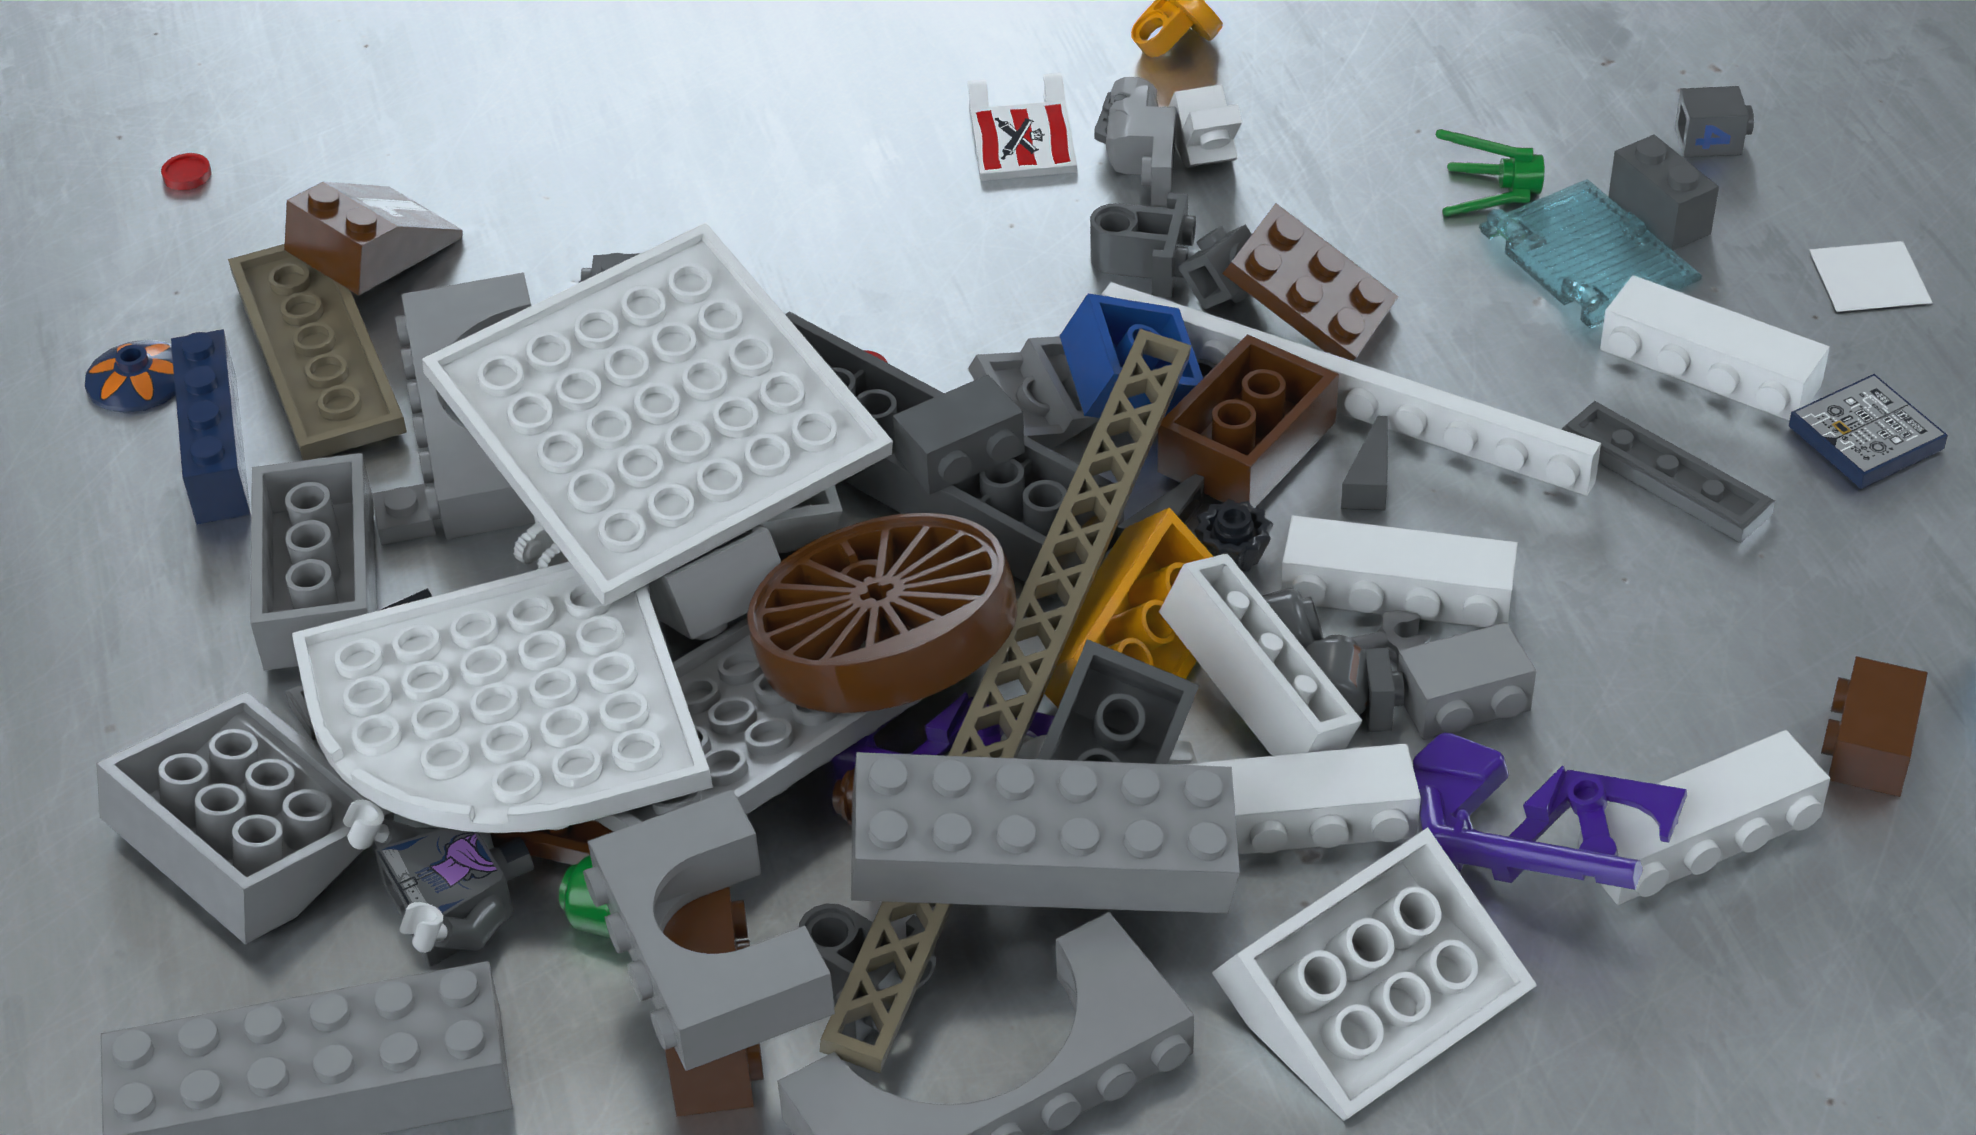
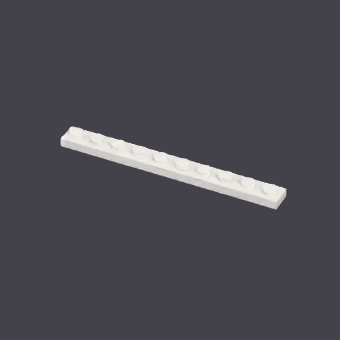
[1102,282,1601,496]

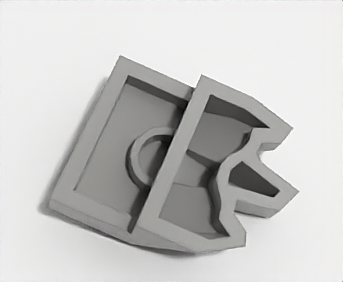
[968,336,1100,447]

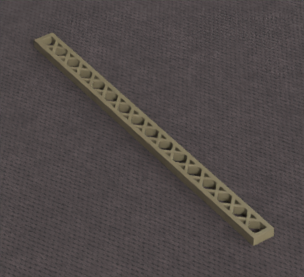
[819,329,1192,1074]

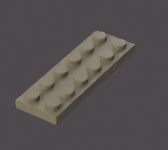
[228,244,407,460]

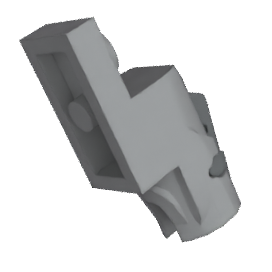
[1094,77,1176,207]

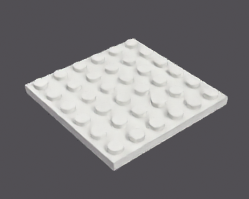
[422,222,893,607]

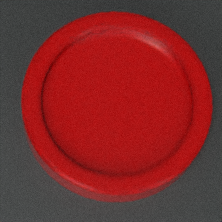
[161,153,212,190]

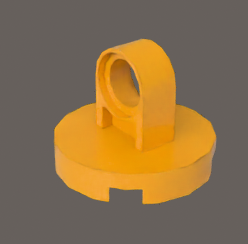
[1131,0,1223,57]

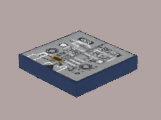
[1788,374,1948,489]

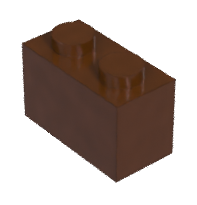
[1821,656,1928,797]

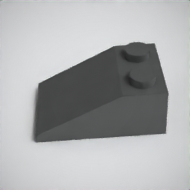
[1037,639,1200,764]

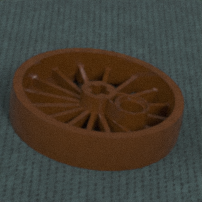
[748,513,1018,713]

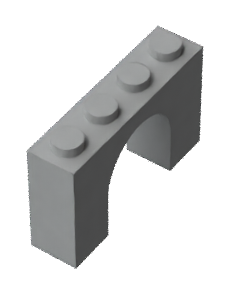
[583,789,835,1071]

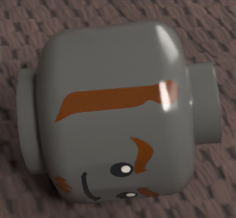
[1304,635,1370,716]

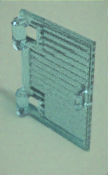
[1479,179,1702,328]

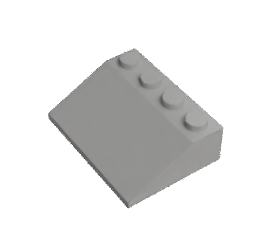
[96,692,394,945]

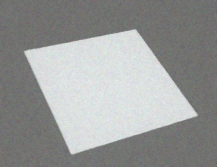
[1809,241,1933,312]

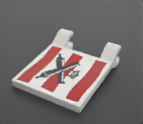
[967,73,1077,181]

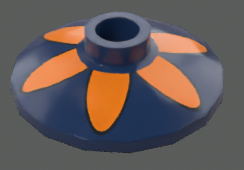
[85,340,176,413]

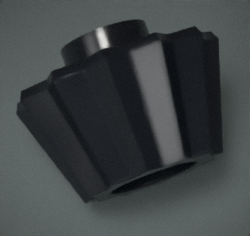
[1194,499,1274,571]

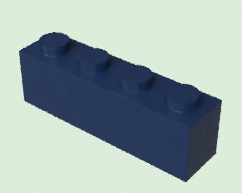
[171,329,251,525]

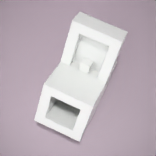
[1169,84,1242,168]

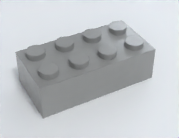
[250,453,377,671]

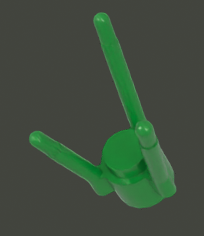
[1435,129,1545,216]

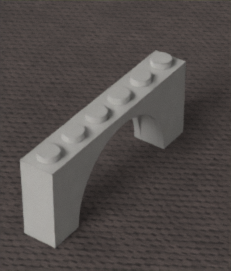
[395,272,535,540]
[777,912,1194,1135]

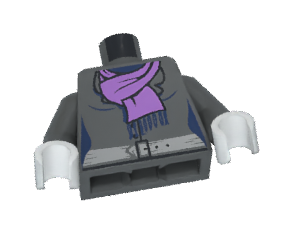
[343,800,534,967]

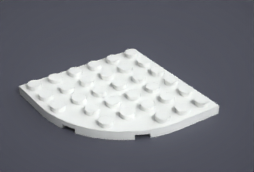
[292,562,713,833]

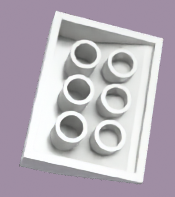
[1212,827,1537,1121]

